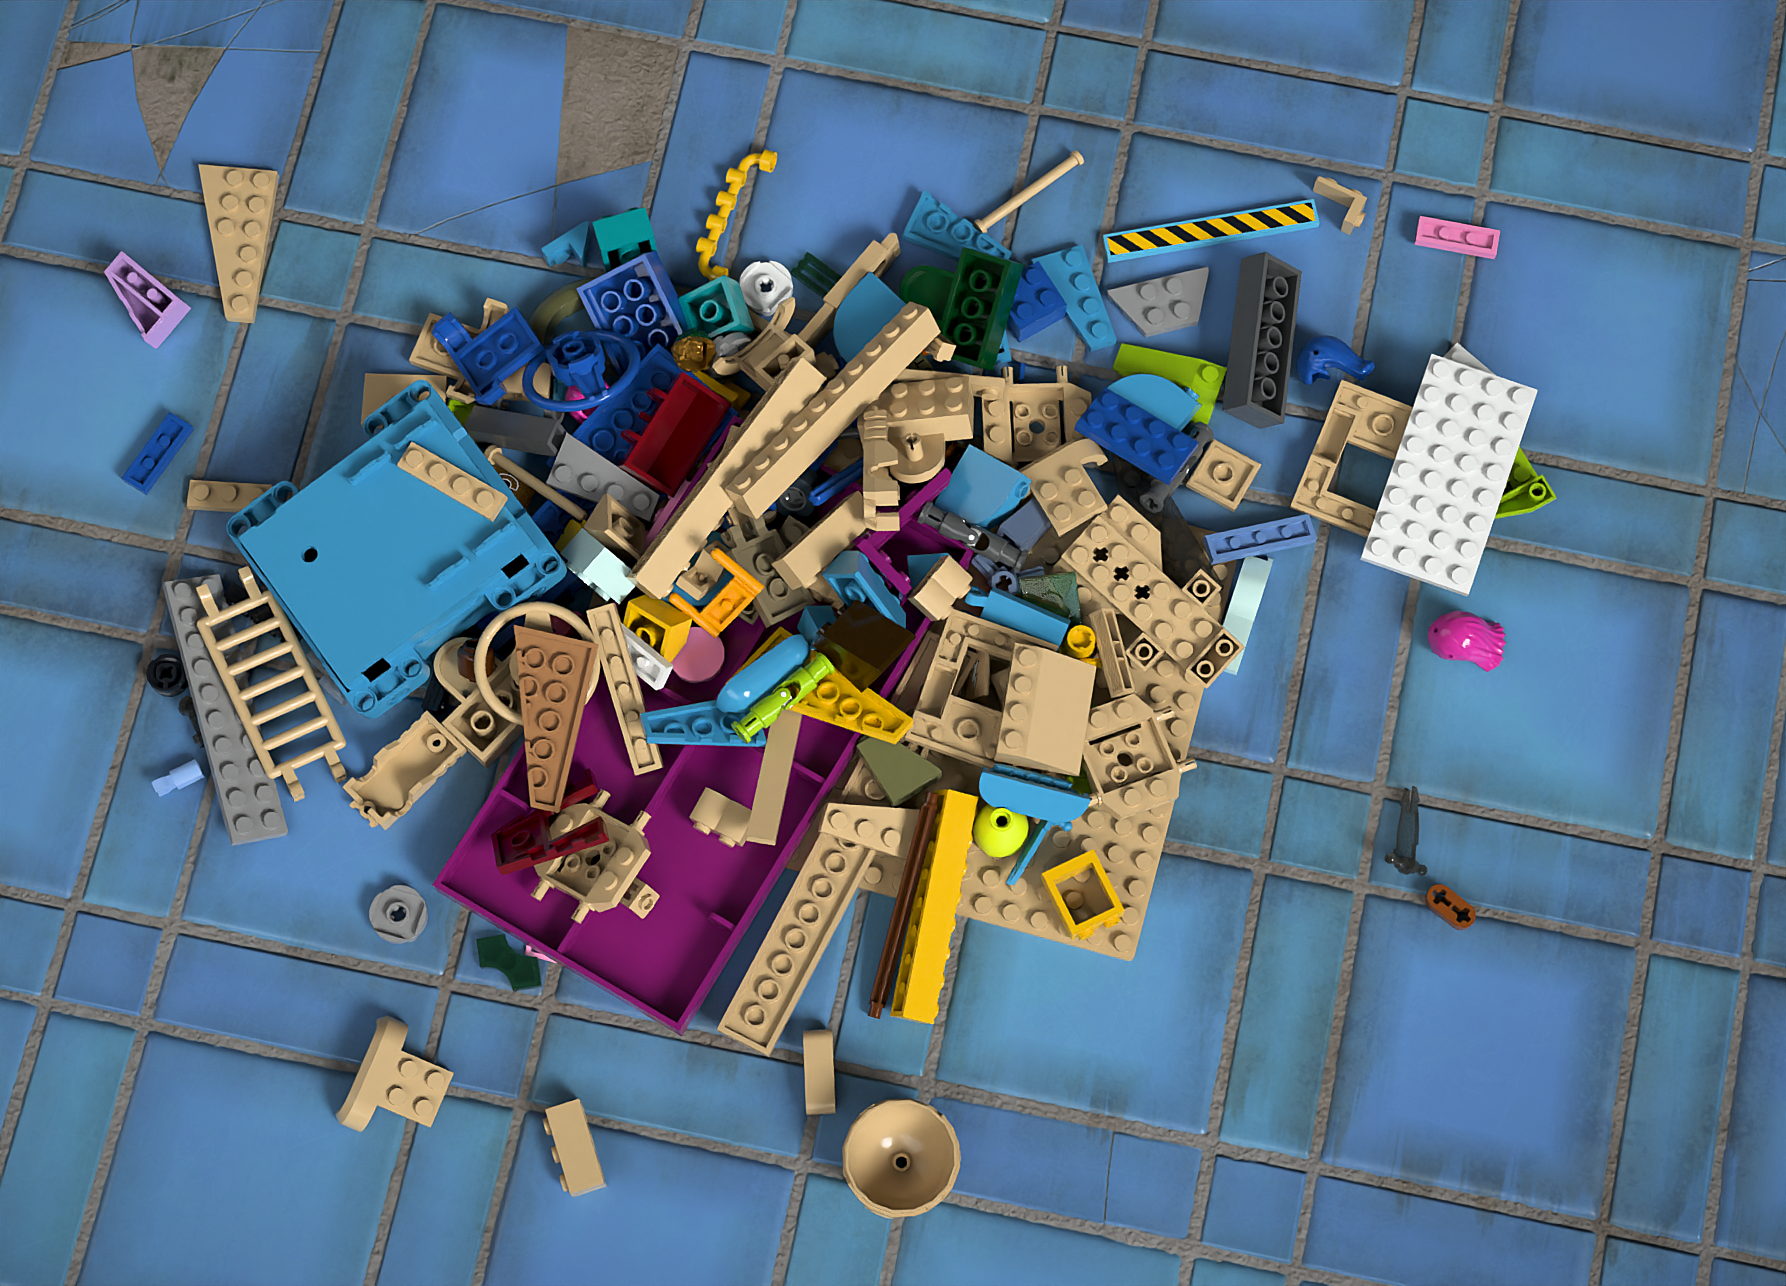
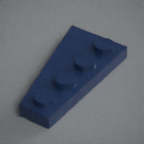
[489,570,591,656]

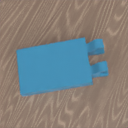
[962,586,1071,652]

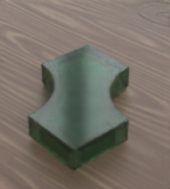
[476,934,542,992]

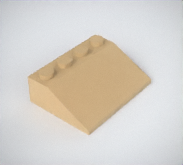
[994,643,1096,776]

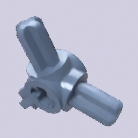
[971,554,1046,596]

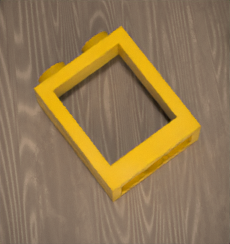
[1041,849,1125,941]

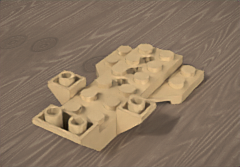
[1046,495,1245,689]

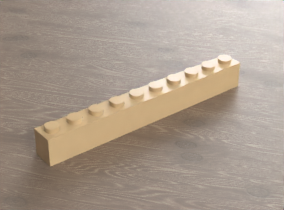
[725,302,941,520]
[626,357,827,600]

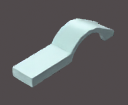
[1223,556,1274,675]

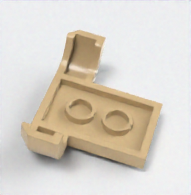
[409,297,509,404]
[1011,438,1108,536]
[336,1015,454,1132]

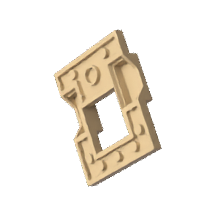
[1290,380,1413,538]
[905,609,1058,769]

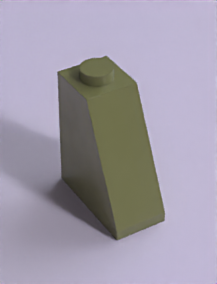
[856,735,942,808]

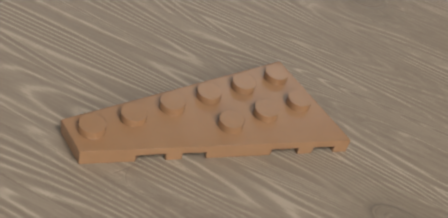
[514,625,599,813]

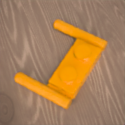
[669,548,764,638]

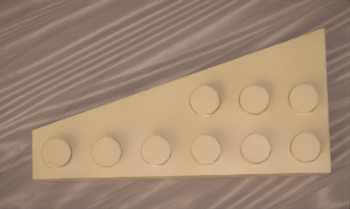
[198,164,279,323]

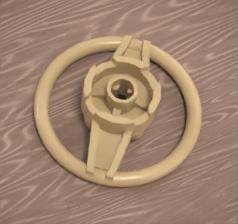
[474,601,600,726]

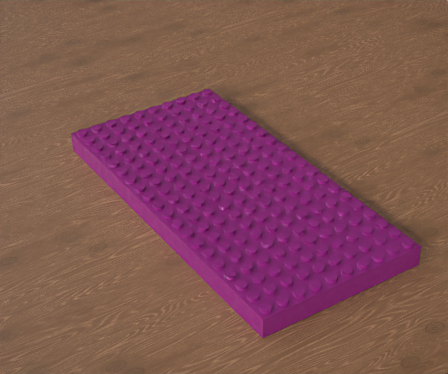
[432,415,974,1037]

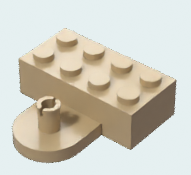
[857,376,974,483]
[434,637,524,769]

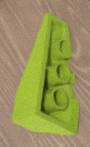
[1112,343,1227,425]

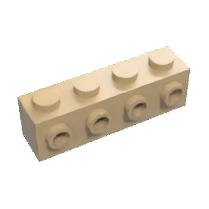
[771,491,871,590]

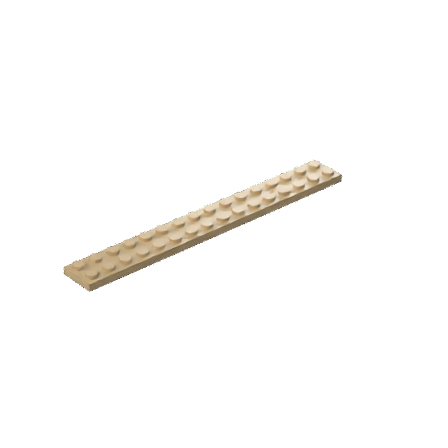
[717,630,978,1057]

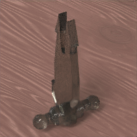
[1384,786,1428,876]

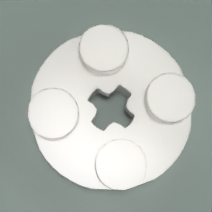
[739,261,793,316]

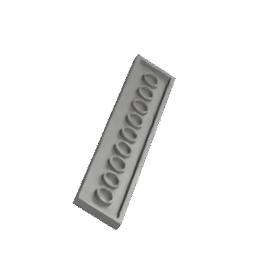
[163,574,288,846]

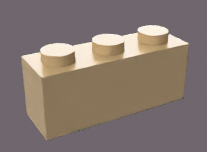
[543,1099,607,1197]

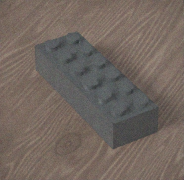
[1222,252,1302,429]

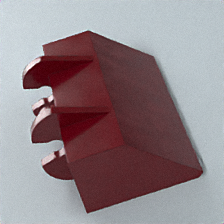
[618,371,731,498]

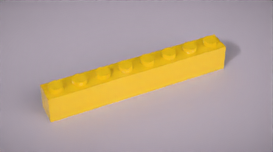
[890,789,978,1024]

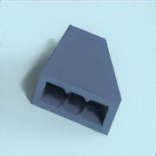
[994,497,1052,570]

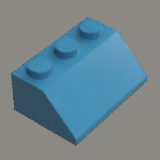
[822,551,906,629]

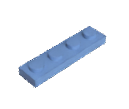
[1203,514,1317,565]

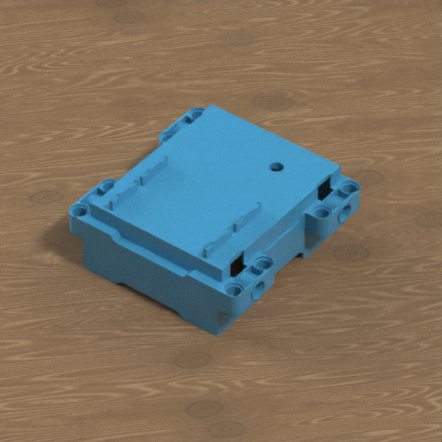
[226,380,567,719]

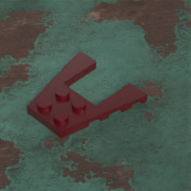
[491,768,609,876]

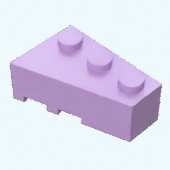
[104,251,191,350]

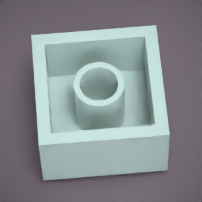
[560,528,635,604]

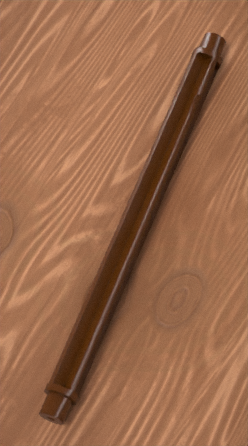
[868,791,939,1019]

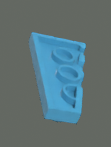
[902,190,1012,262]
[1031,245,1117,352]
[640,700,766,747]

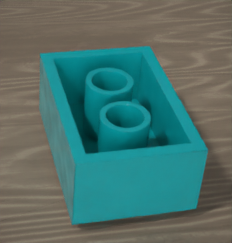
[592,207,658,273]

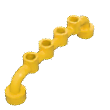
[696,149,777,282]

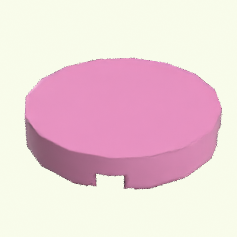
[671,627,725,683]

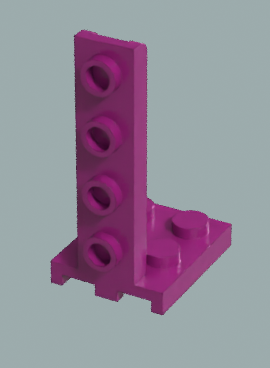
[856,468,951,606]

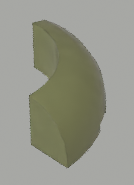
[528,277,595,361]

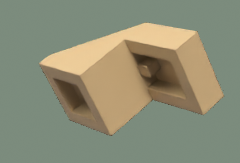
[676,540,730,600]

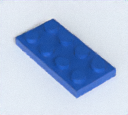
[1074,387,1199,485]

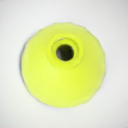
[972,804,1029,858]

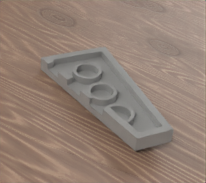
[546,433,661,523]

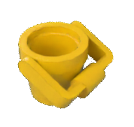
[1057,625,1103,668]

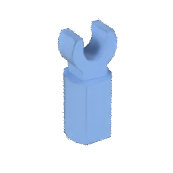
[151,759,204,796]

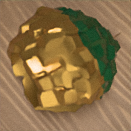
[671,327,717,373]

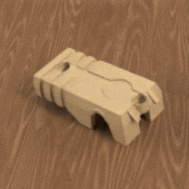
[863,410,900,531]
[343,711,467,831]

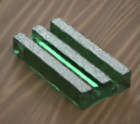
[791,252,842,298]

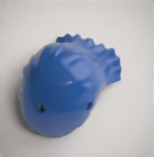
[1297,335,1375,385]

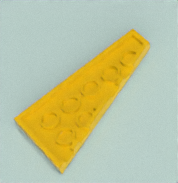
[725,626,914,744]

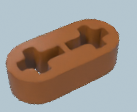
[1425,884,1476,931]

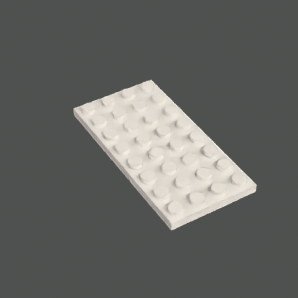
[1360,354,1538,597]

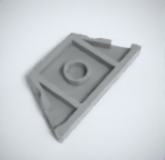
[1107,267,1209,338]

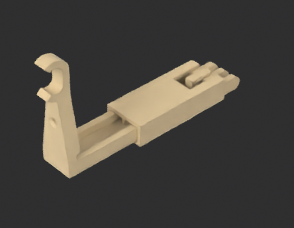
[748,233,901,350]

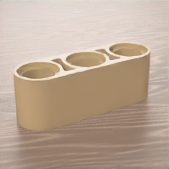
[803,1029,836,1115]

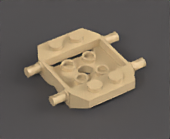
[981,366,1092,471]
[1081,694,1197,820]
[530,789,651,924]

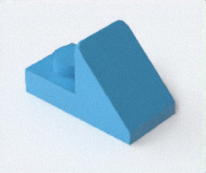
[541,221,592,269]

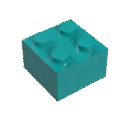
[678,275,755,341]

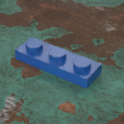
[122,412,194,495]

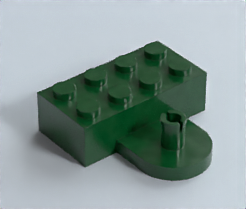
[899,247,1024,370]

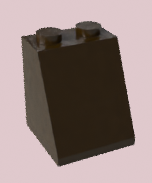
[813,599,916,693]

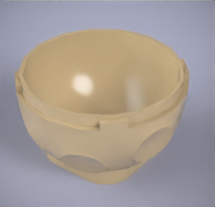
[842,1098,961,1219]

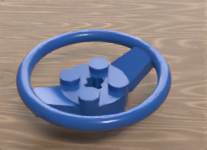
[522,330,640,412]

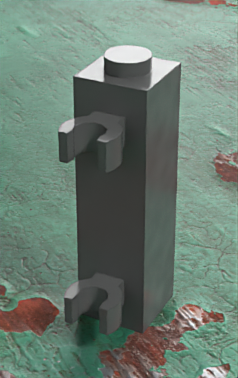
[464,396,567,457]

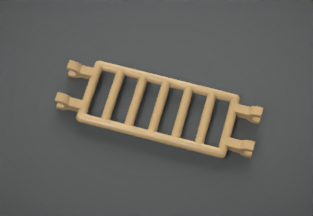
[196,566,347,802]

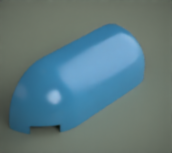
[716,634,812,715]
[979,763,1091,823]

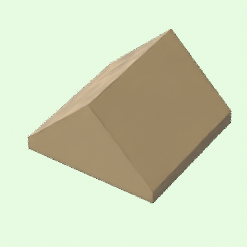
[583,493,646,563]

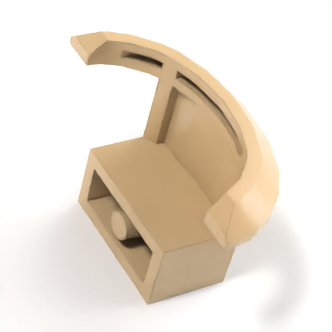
[713,297,817,392]

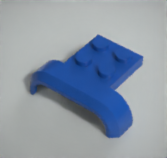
[432,307,545,406]

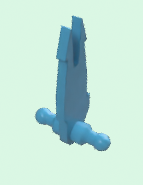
[1006,819,1072,886]

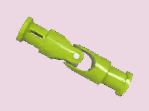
[731,652,835,744]

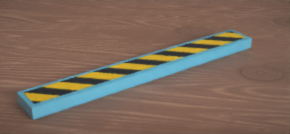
[1102,199,1320,263]

